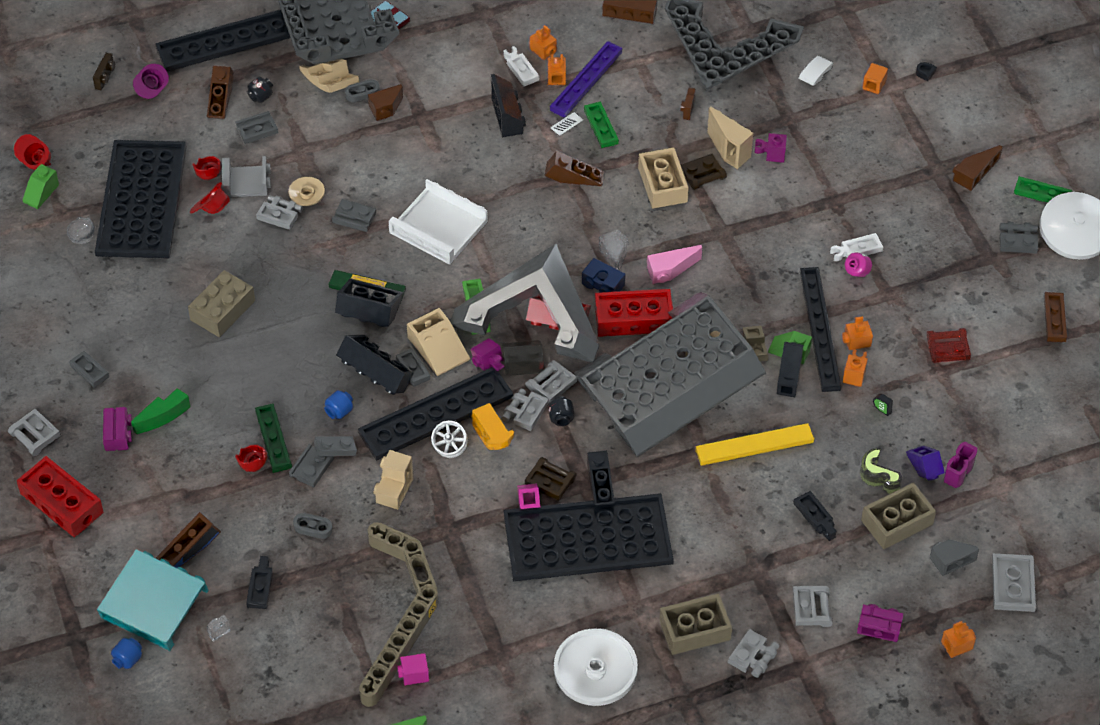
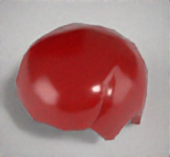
[193,156,222,180]
[235,445,267,472]

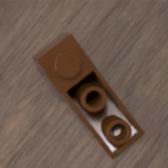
[207,65,234,119]
[545,151,604,186]

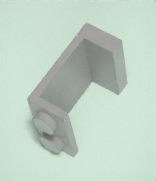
[222,156,271,197]

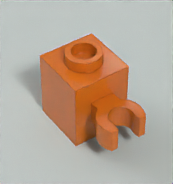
[530,25,557,60]
[548,54,566,85]
[842,316,873,350]
[843,349,868,387]
[941,621,976,658]

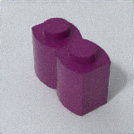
[944,442,977,488]

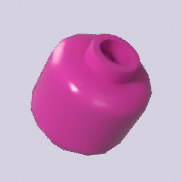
[845,252,872,277]

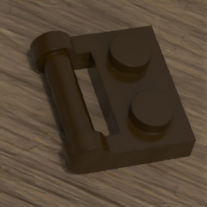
[681,154,727,190]
[525,457,577,501]

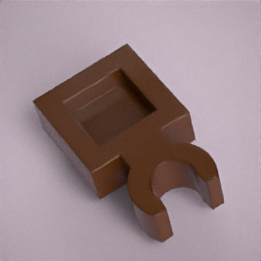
[680,87,696,120]

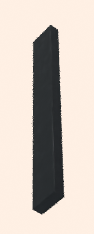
[800,267,841,392]

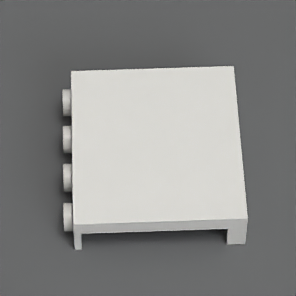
[389,179,488,265]

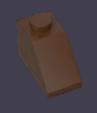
[368,84,403,121]

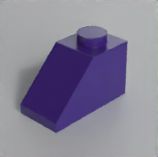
[906,445,945,480]

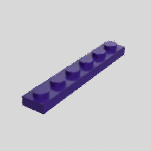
[550,41,622,118]

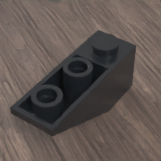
[776,342,804,398]
[587,450,615,506]

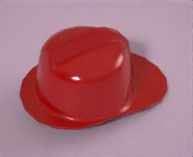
[14,134,51,170]
[189,182,230,214]

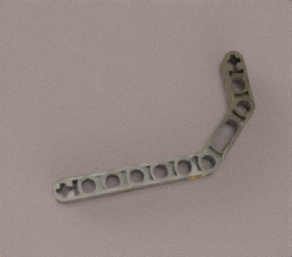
[359,522,438,707]

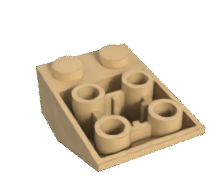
[707,107,753,169]
[407,308,470,376]

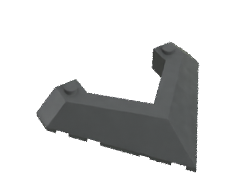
[665,0,804,90]
[450,244,599,363]

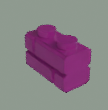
[103,407,132,451]
[857,604,904,642]

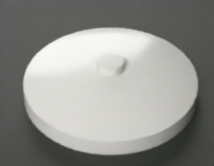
[1040,192,1100,260]
[554,629,638,706]

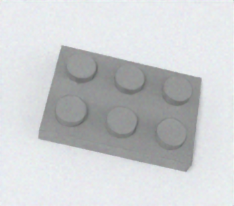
[992,553,1036,612]

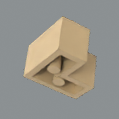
[374,450,413,510]

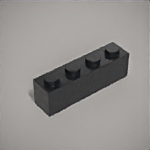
[336,335,414,395]

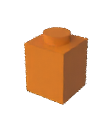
[862,63,888,95]

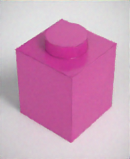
[517,484,540,509]
[397,653,429,685]

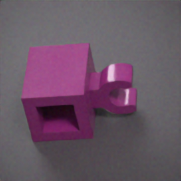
[754,133,787,163]
[471,338,504,371]

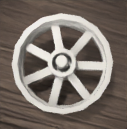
[431,421,468,458]

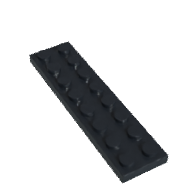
[155,10,290,72]
[358,367,513,461]

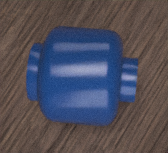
[324,390,353,419]
[111,638,142,669]

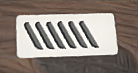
[551,112,583,135]

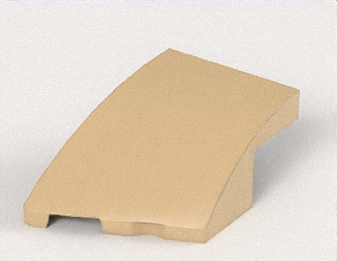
[299,59,359,93]

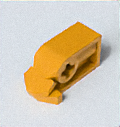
[472,403,514,450]

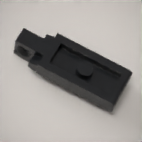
[793,491,837,541]
[246,556,273,609]

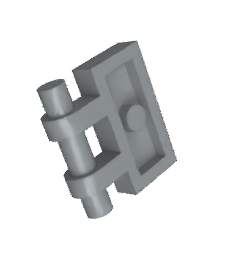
[256,195,303,230]
[502,389,549,431]
[728,629,780,678]

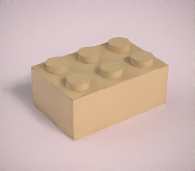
[638,148,688,209]

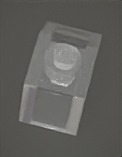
[599,229,629,271]

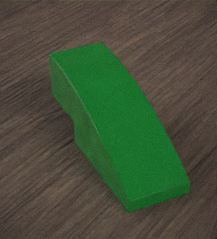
[131,388,191,435]

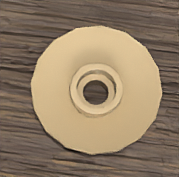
[288,177,325,206]

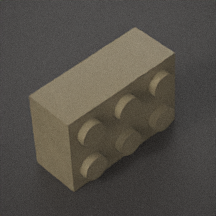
[188,270,255,338]
[861,483,936,550]
[659,593,732,655]

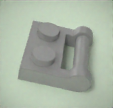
[525,360,577,403]
[8,409,60,456]
[793,586,833,627]

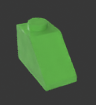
[23,164,59,209]
[768,331,812,364]

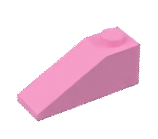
[647,245,702,284]

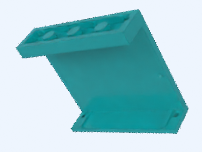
[97,549,209,651]

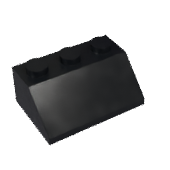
[491,74,526,137]
[335,278,403,327]

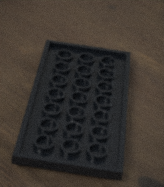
[95,140,187,258]
[503,493,674,582]

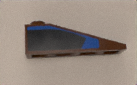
[156,512,221,568]

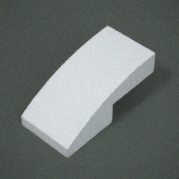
[799,56,833,86]

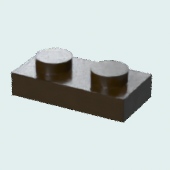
[93,52,115,91]

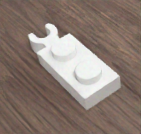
[504,46,539,87]
[830,233,883,261]

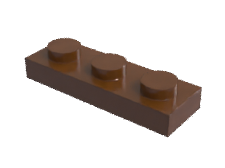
[1044,292,1067,342]

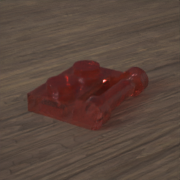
[927,328,971,363]

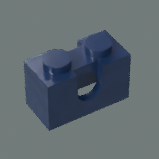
[582,258,626,293]

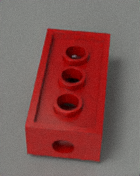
[595,289,673,337]
[16,456,104,538]

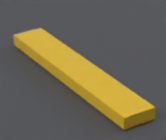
[696,423,814,466]

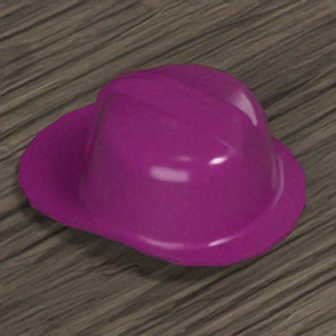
[133,63,169,99]

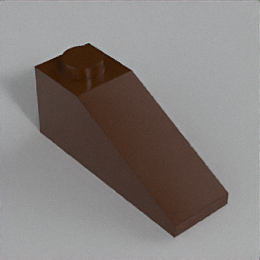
[953,145,1003,191]

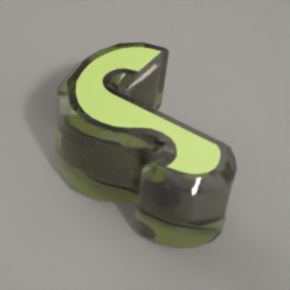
[860,448,902,494]

